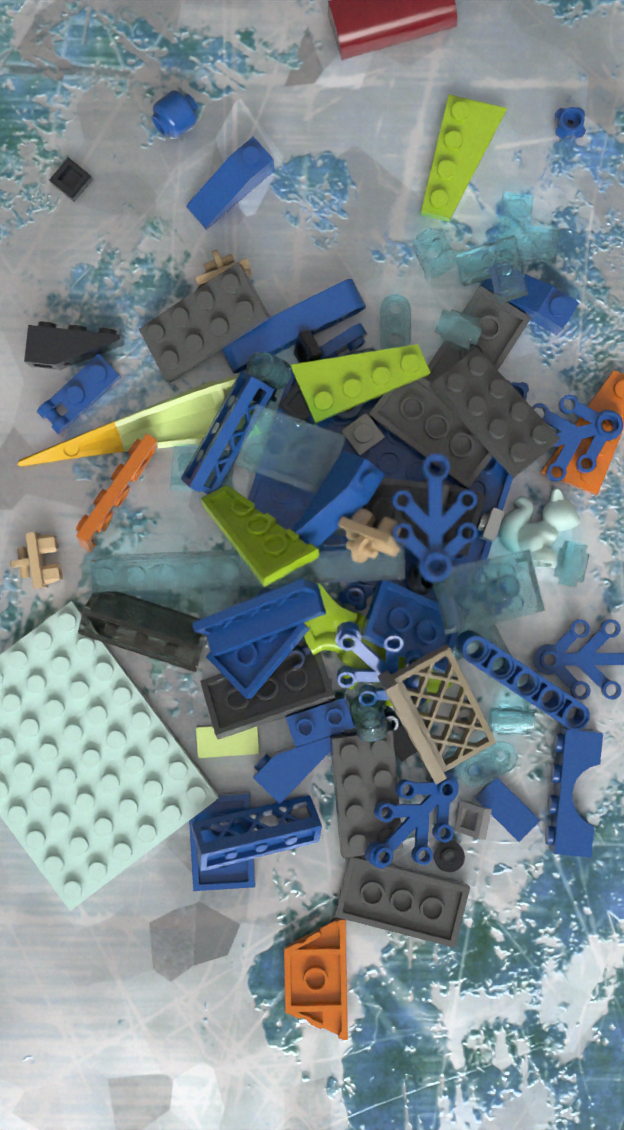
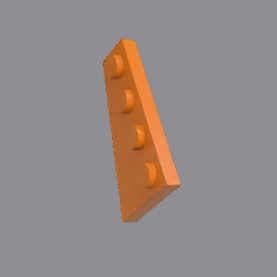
[539,370,624,495]
[75,433,158,553]

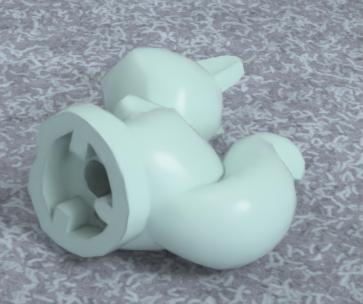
[499,487,581,569]

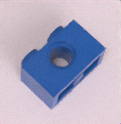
[285,695,355,747]

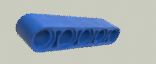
[221,279,366,374]
[456,631,590,730]

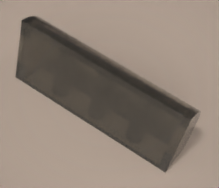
[77,585,208,672]

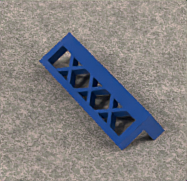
[180,370,275,494]
[192,578,327,656]
[191,795,322,872]

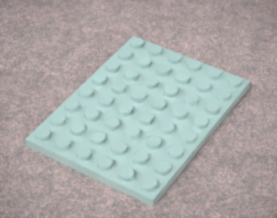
[0,601,219,911]

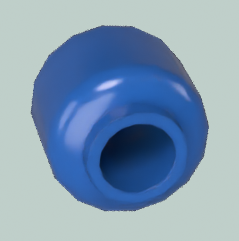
[151,90,198,138]

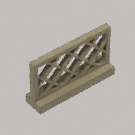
[377,644,497,784]

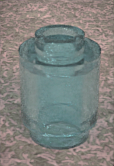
[435,309,483,349]
[247,352,291,389]
[553,541,590,587]
[489,704,535,736]

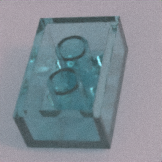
[235,403,346,493]
[433,549,545,635]

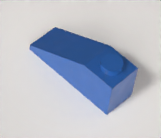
[186,136,274,230]
[481,261,580,336]
[293,450,385,546]
[253,732,344,804]

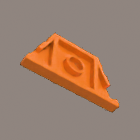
[284,918,348,1040]

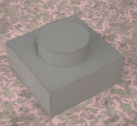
[341,413,385,457]
[477,507,505,542]
[454,801,492,839]

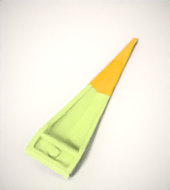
[17,375,262,466]

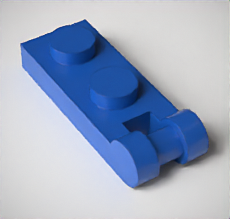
[37,353,121,434]

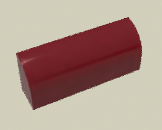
[328,0,457,60]

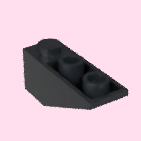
[24,321,125,370]

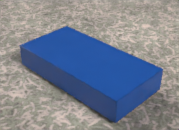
[474,776,541,842]

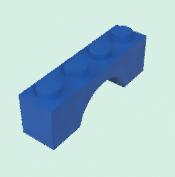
[545,726,603,858]

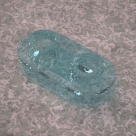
[380,294,411,350]
[350,694,388,742]
[458,741,518,788]

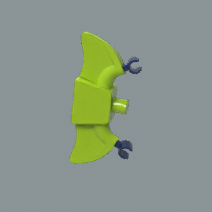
[287,580,453,731]

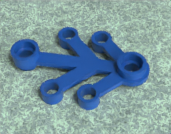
[532,395,623,482]
[392,454,477,582]
[533,619,624,700]
[335,622,427,707]
[365,772,459,868]

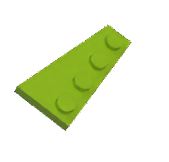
[420,95,508,222]
[291,344,431,424]
[201,485,319,587]

